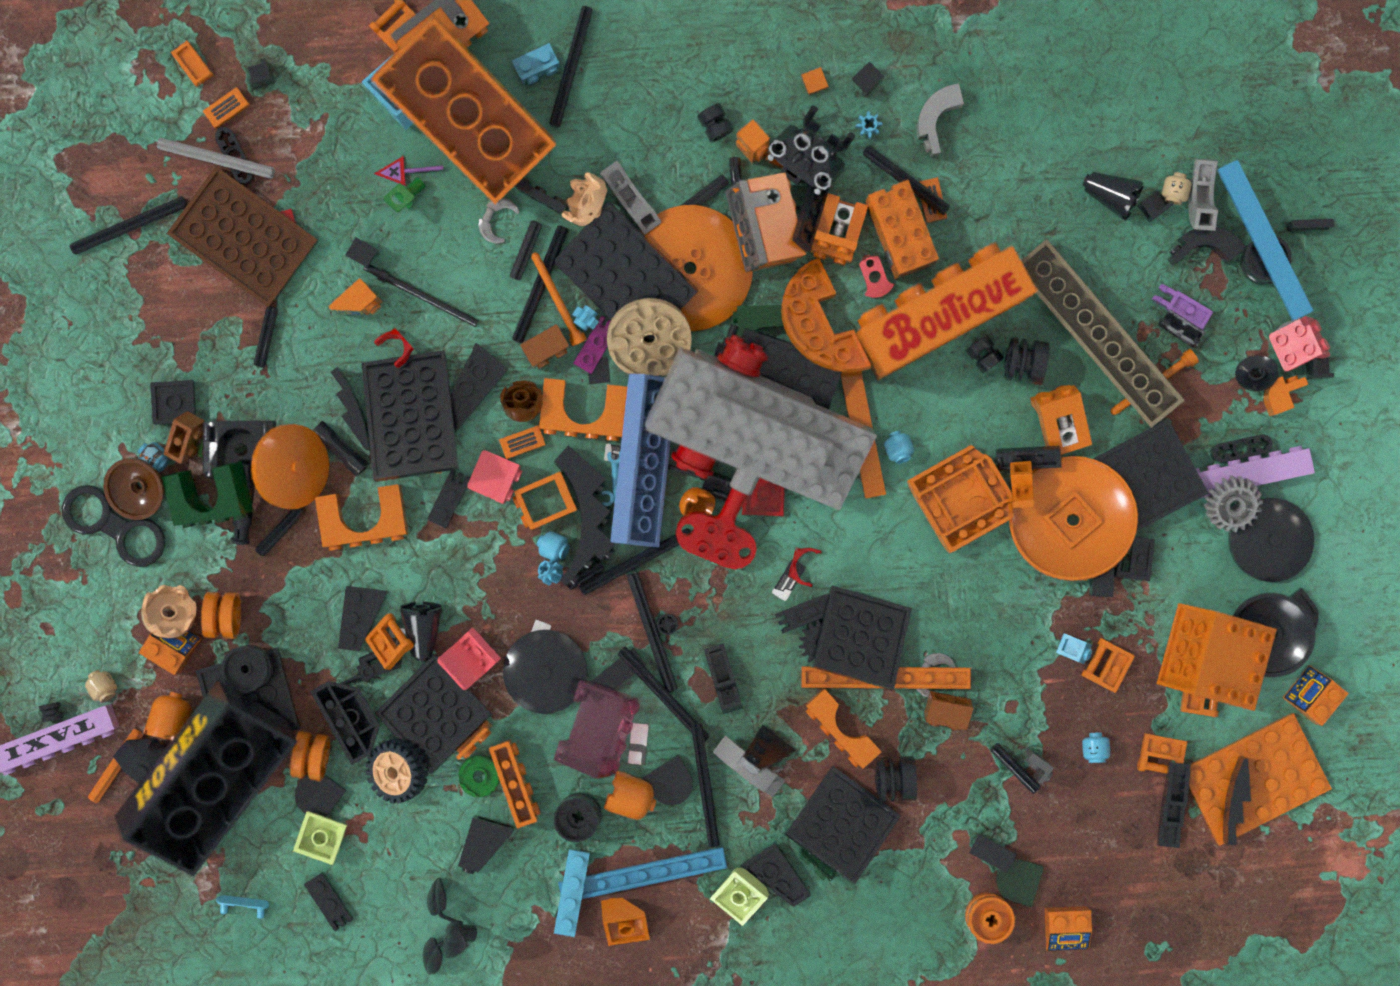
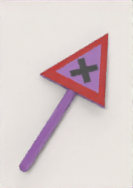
[374,156,444,186]

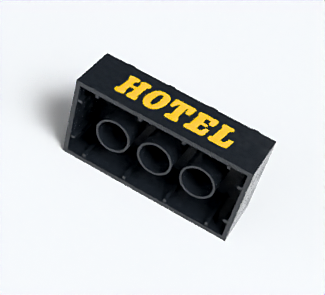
[114,681,297,877]

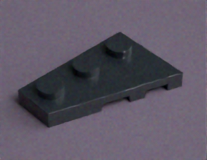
[338,586,389,651]
[738,725,796,775]
[740,842,811,907]

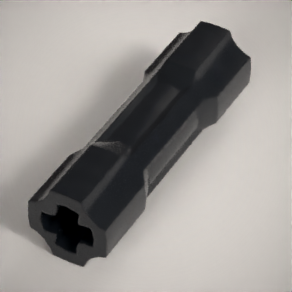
[313,421,369,477]

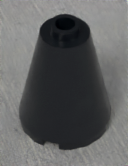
[1082,172,1144,221]
[400,601,443,661]

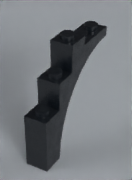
[554,445,615,586]

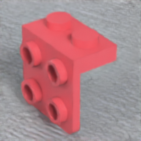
[1269,316,1331,371]
[467,450,523,504]
[437,628,501,690]

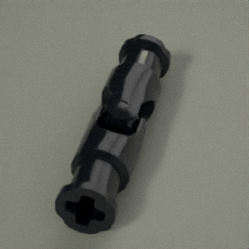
[231,459,255,545]

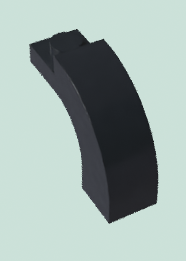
[1167,227,1246,266]

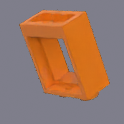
[512,471,578,530]

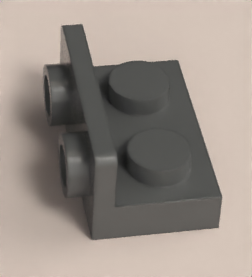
[1023,747,1054,785]

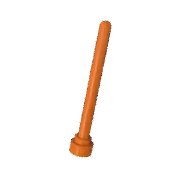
[531,252,587,347]
[1110,348,1199,415]

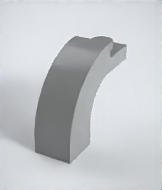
[916,83,964,158]
[1188,158,1218,231]
[600,161,662,235]
[713,735,785,797]

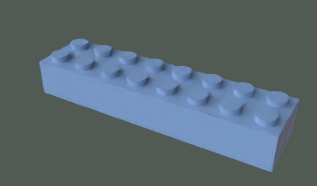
[611,374,671,547]

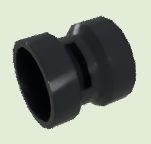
[657,614,678,635]

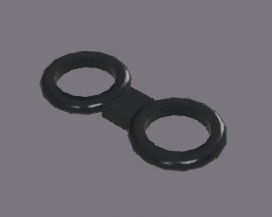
[62,485,166,567]

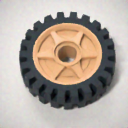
[365,738,429,804]

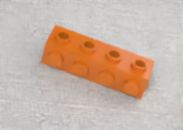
[489,739,541,828]

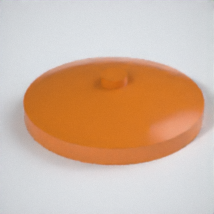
[251,424,329,509]

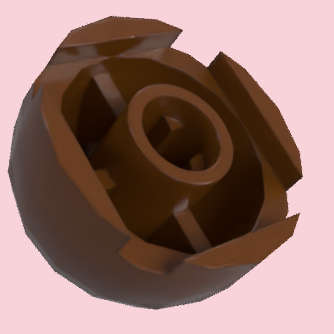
[500,380,543,422]

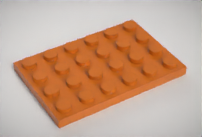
[1189,713,1332,846]

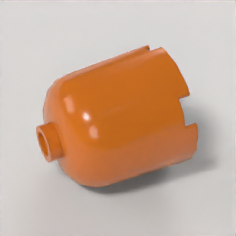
[143,692,192,741]
[604,770,657,820]

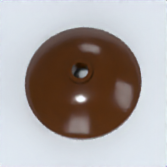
[103,458,165,520]

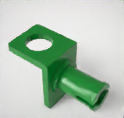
[384,177,425,213]

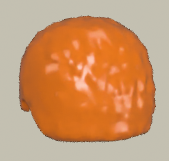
[679,487,716,516]

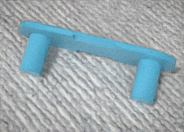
[216,895,269,919]

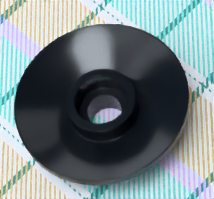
[1235,355,1279,392]

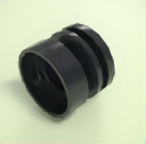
[1004,337,1049,386]
[875,756,917,802]
[553,792,602,843]

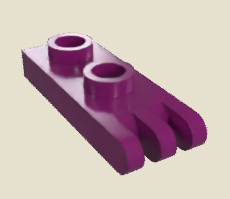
[573,315,611,375]

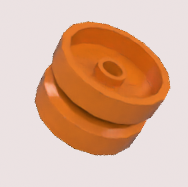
[201,592,241,639]
[290,731,331,781]
[965,892,1015,944]

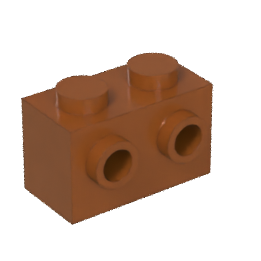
[520,324,570,369]
[163,411,205,464]
[924,691,973,731]

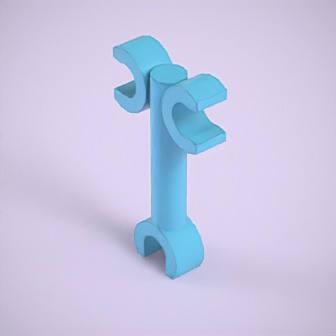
[602,452,620,506]

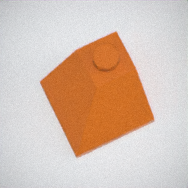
[601,898,650,946]

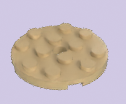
[607,298,692,376]

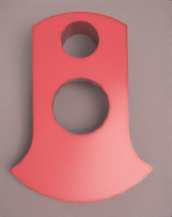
[859,255,894,298]

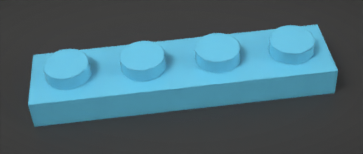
[554,849,590,937]

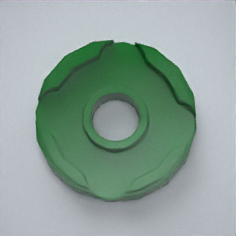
[458,755,500,797]

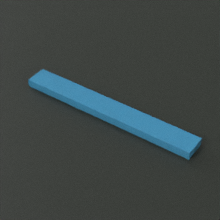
[1217,160,1313,321]
[558,846,727,899]

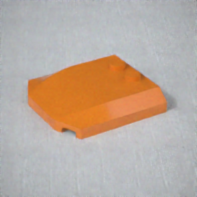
[907,445,1014,554]

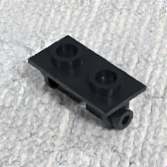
[1158,309,1205,348]

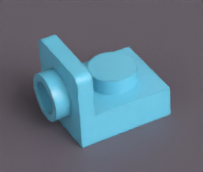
[1056,633,1092,664]

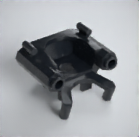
[767,105,855,194]
[202,420,276,479]

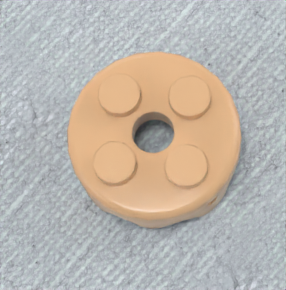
[561,173,607,226]
[141,585,196,638]

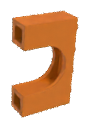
[539,378,627,441]
[315,484,409,551]

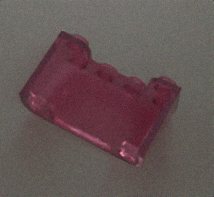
[553,680,640,779]

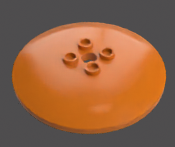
[640,205,753,331]
[1009,456,1138,581]

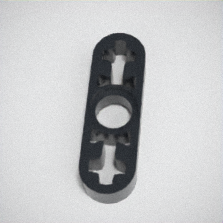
[215,127,255,185]
[1210,434,1272,463]

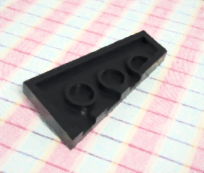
[451,343,508,433]

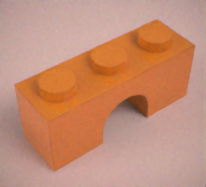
[736,120,770,164]

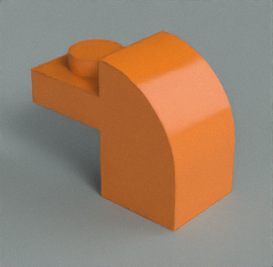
[1263,375,1308,416]
[1010,461,1035,508]

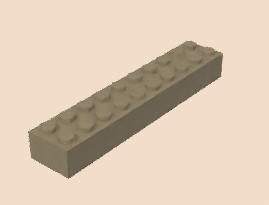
[1021,239,1185,428]

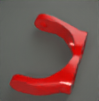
[374,328,414,368]
[788,547,822,587]

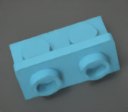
[512,43,560,85]

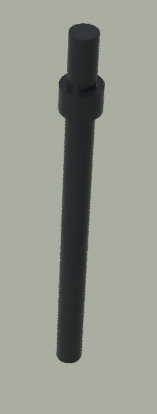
[363,264,479,327]

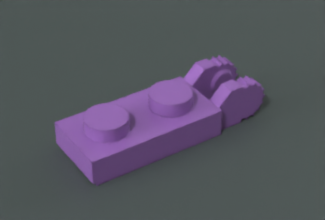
[1152,284,1213,330]

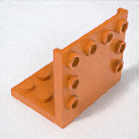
[1157,603,1277,711]

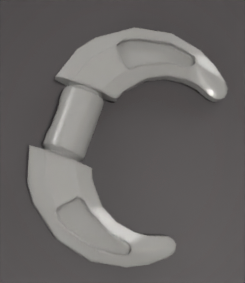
[478,198,519,244]
[917,653,955,698]

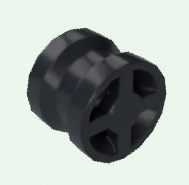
[38,701,63,723]

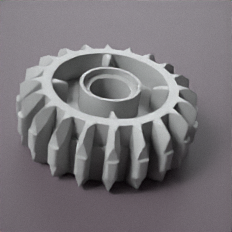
[1204,475,1263,532]

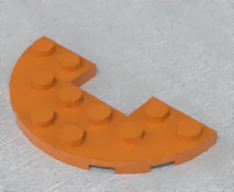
[781,258,871,372]

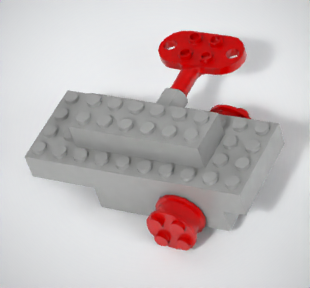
[645,334,877,569]

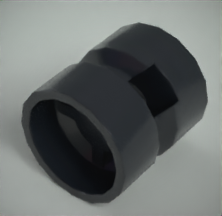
[697,103,734,143]
[965,334,1004,374]

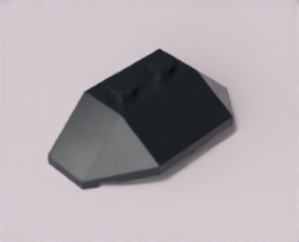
[310,681,380,765]
[113,738,167,784]

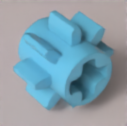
[855,111,882,139]
[572,305,599,331]
[538,560,563,586]

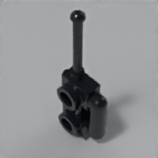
[668,464,732,501]
[341,652,399,685]

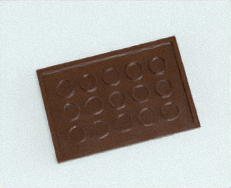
[166,166,319,307]

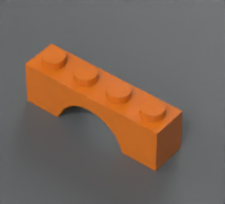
[805,688,881,769]

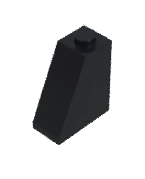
[458,815,515,874]

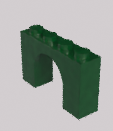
[733,305,784,338]
[161,461,254,528]

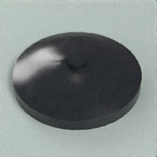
[1228,498,1314,582]
[1232,592,1315,677]
[503,629,587,714]

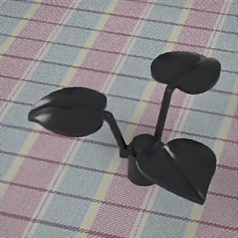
[423,877,477,975]

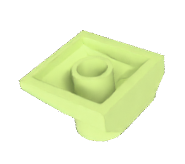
[293,811,347,865]
[710,868,769,926]

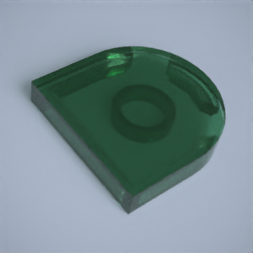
[996,859,1044,907]

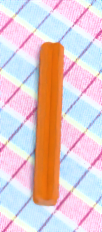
[88,729,143,803]

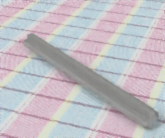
[157,138,275,178]

